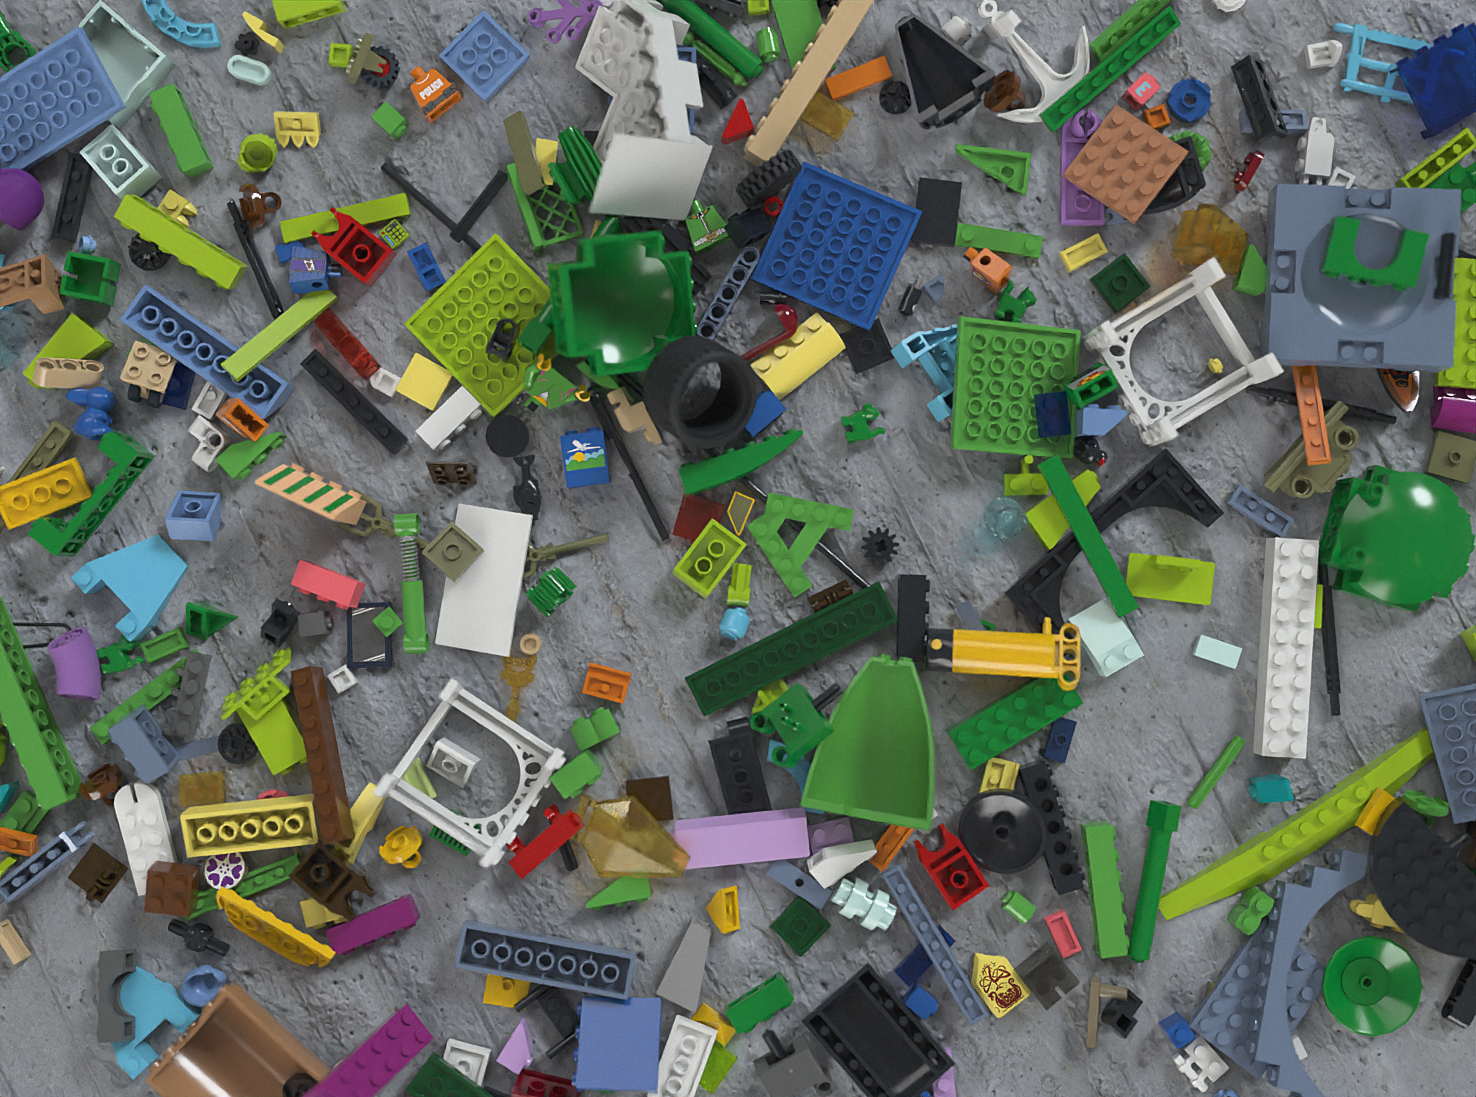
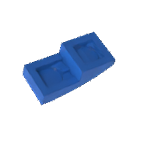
[407,242,446,291]

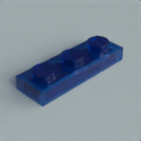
[893,924,956,987]

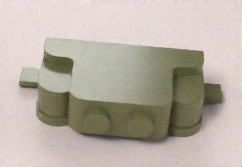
[1263,400,1359,499]

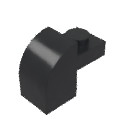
[261,598,300,648]
[1101,987,1143,1039]

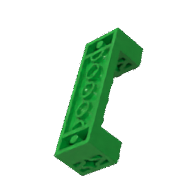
[28,431,155,557]

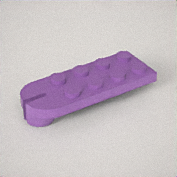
[1059,110,1105,226]

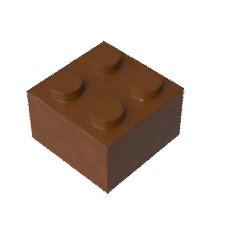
[144,861,201,917]

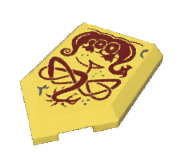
[971,952,1031,1018]

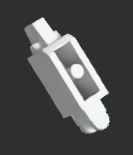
[1295,117,1335,185]

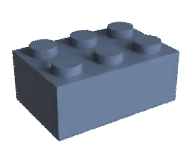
[108,704,181,784]

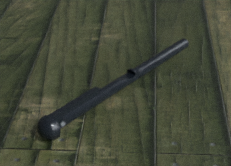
[587,386,670,541]

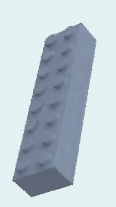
[454,920,637,1000]

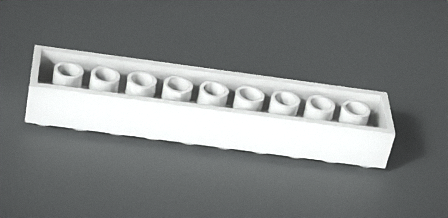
[1253,538,1319,759]

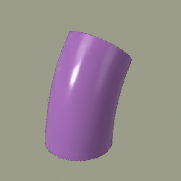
[47,627,101,701]

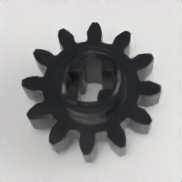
[860,527,899,565]

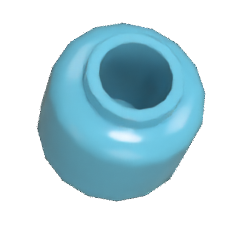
[719,607,750,640]

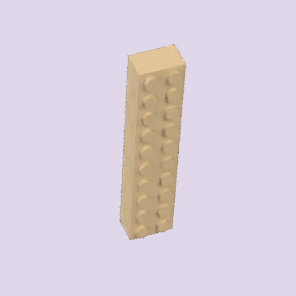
[743,0,875,167]

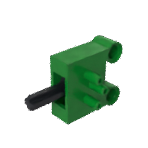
[750,682,843,769]

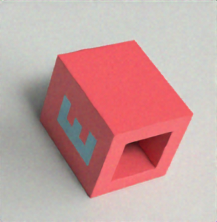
[1121,72,1160,112]

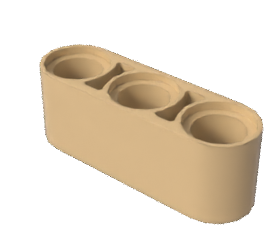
[33,357,104,389]

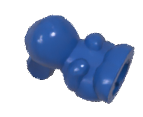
[66,387,118,441]

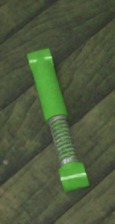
[394,513,430,655]

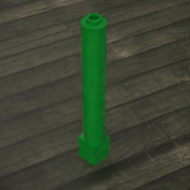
[656,0,764,79]
[518,214,623,356]
[1127,800,1182,963]

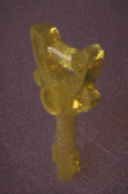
[500,653,538,721]

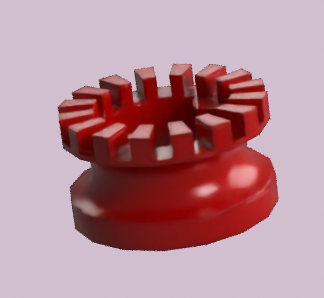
[764,196,783,218]

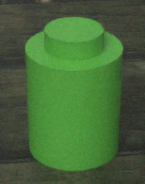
[1001,890,1036,924]

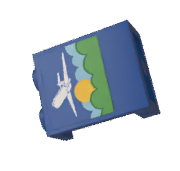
[560,427,612,489]

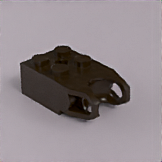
[288,841,377,922]

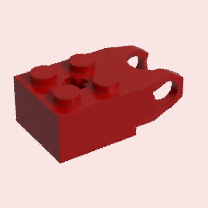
[311,207,397,287]
[912,823,990,910]

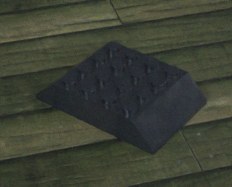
[802,963,955,1097]

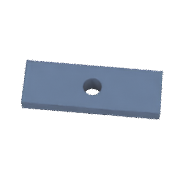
[766,859,833,909]

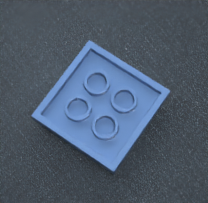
[438,10,531,103]

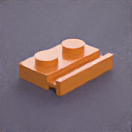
[582,662,632,704]

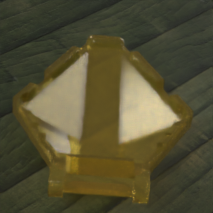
[571,794,691,878]

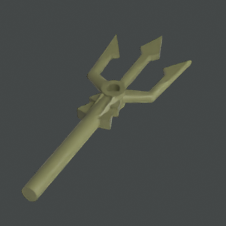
[335,487,430,549]
[523,533,610,579]

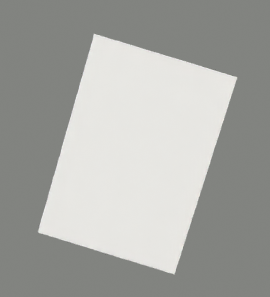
[589,133,713,220]

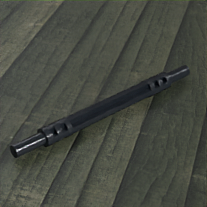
[227,201,294,342]
[1246,385,1397,425]
[1318,564,1341,716]

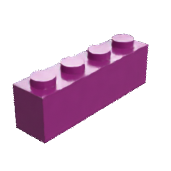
[325,893,421,956]

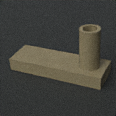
[1087,976,1128,1048]

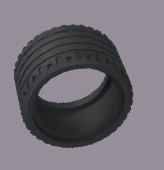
[643,335,758,449]

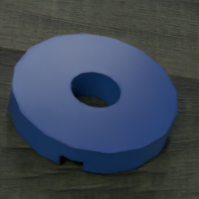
[1167,79,1211,123]

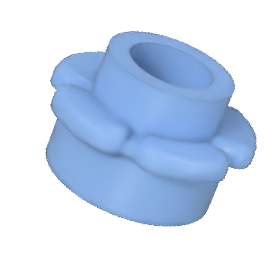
[78,235,96,255]

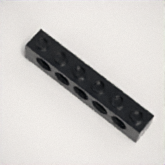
[1018,759,1085,895]

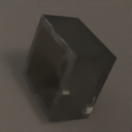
[1014,942,1081,1010]

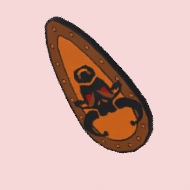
[1376,368,1419,413]

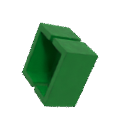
[59,251,121,306]

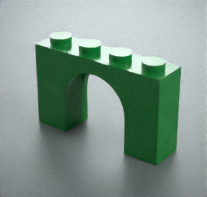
[1319,216,1430,292]

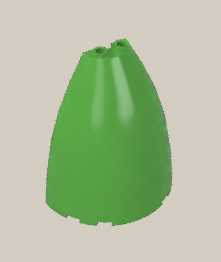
[801,654,935,831]

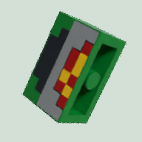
[1062,362,1119,408]

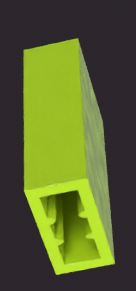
[236,695,307,776]

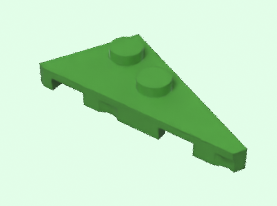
[955,144,1031,196]

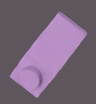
[496,1017,533,1075]

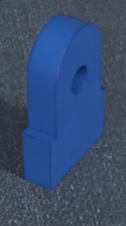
[275,241,305,263]

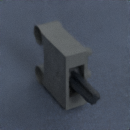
[753,1029,835,1097]

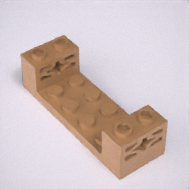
[0,254,65,315]

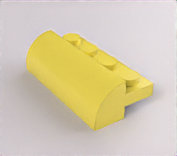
[751,312,846,401]

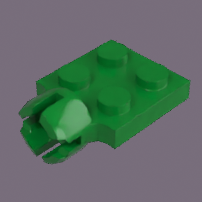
[1424,162,1476,213]

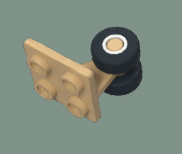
[120,341,177,409]

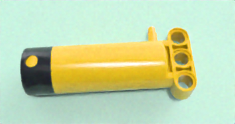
[926,617,1080,691]

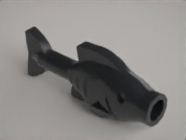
[513,454,542,521]

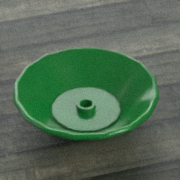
[1321,935,1422,1037]

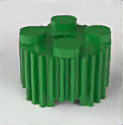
[525,566,577,617]

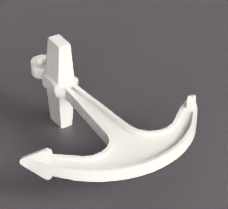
[978,0,1090,123]

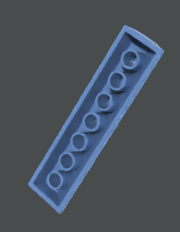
[120,284,296,419]

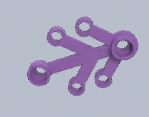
[528,0,604,44]

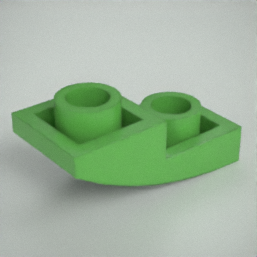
[577,361,620,391]

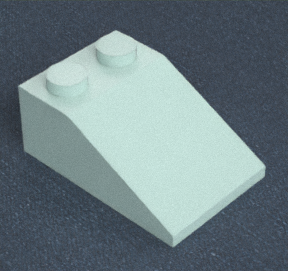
[80,124,162,200]
[1068,598,1144,677]

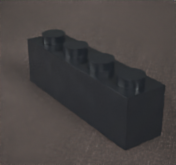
[896,574,930,662]

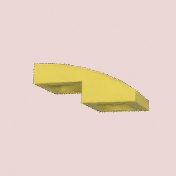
[242,11,285,54]

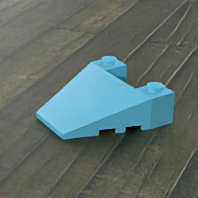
[891,324,957,422]
[71,535,189,642]
[98,966,204,1079]

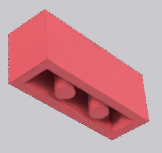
[291,560,366,610]

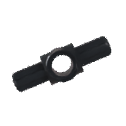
[168,919,230,956]

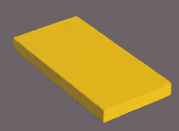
[0,457,94,530]

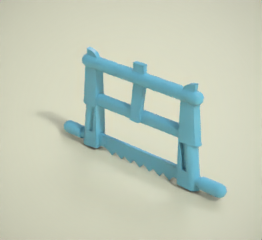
[1333,23,1464,111]

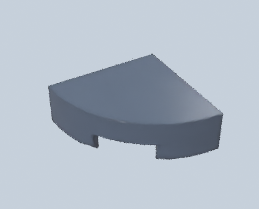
[922,274,944,305]

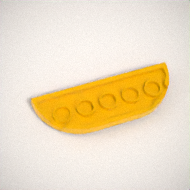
[216,886,336,967]

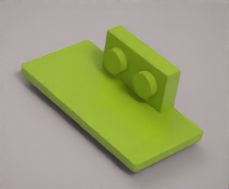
[1125,553,1215,605]
[221,646,292,721]

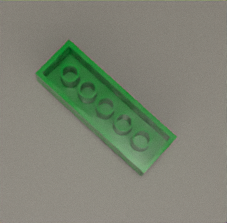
[945,675,1083,770]

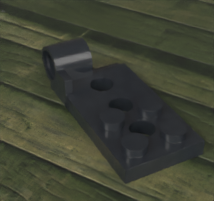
[708,716,773,815]

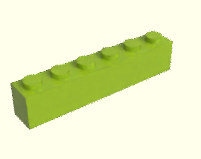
[114,194,248,290]

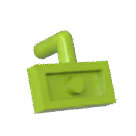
[1003,455,1048,496]

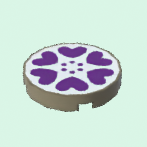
[204,852,248,890]

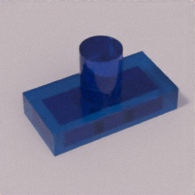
[162,363,196,410]

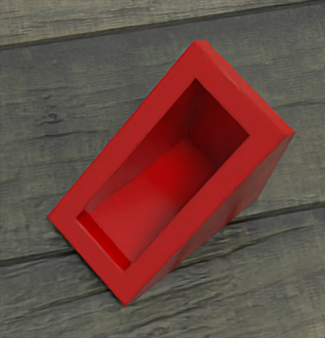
[722,98,754,145]

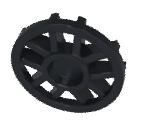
[128,233,170,271]
[218,723,258,764]

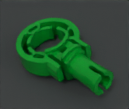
[0,13,37,72]

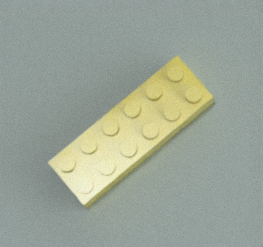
[180,794,322,858]

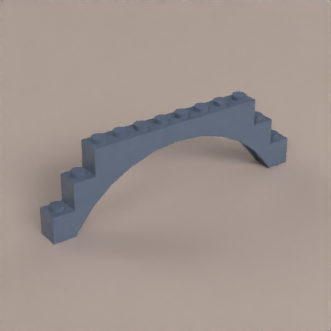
[1245,848,1368,1097]

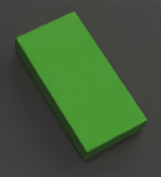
[140,627,190,664]

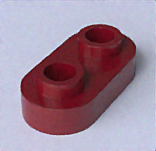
[1233,150,1264,192]

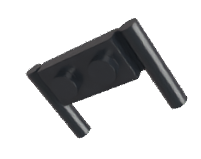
[513,984,580,1060]

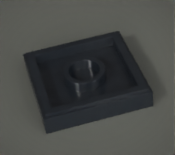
[839,318,895,375]

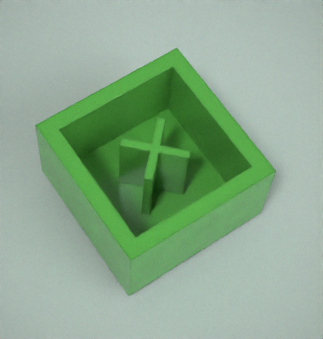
[549,747,604,799]

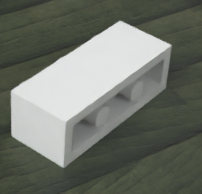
[416,386,483,451]

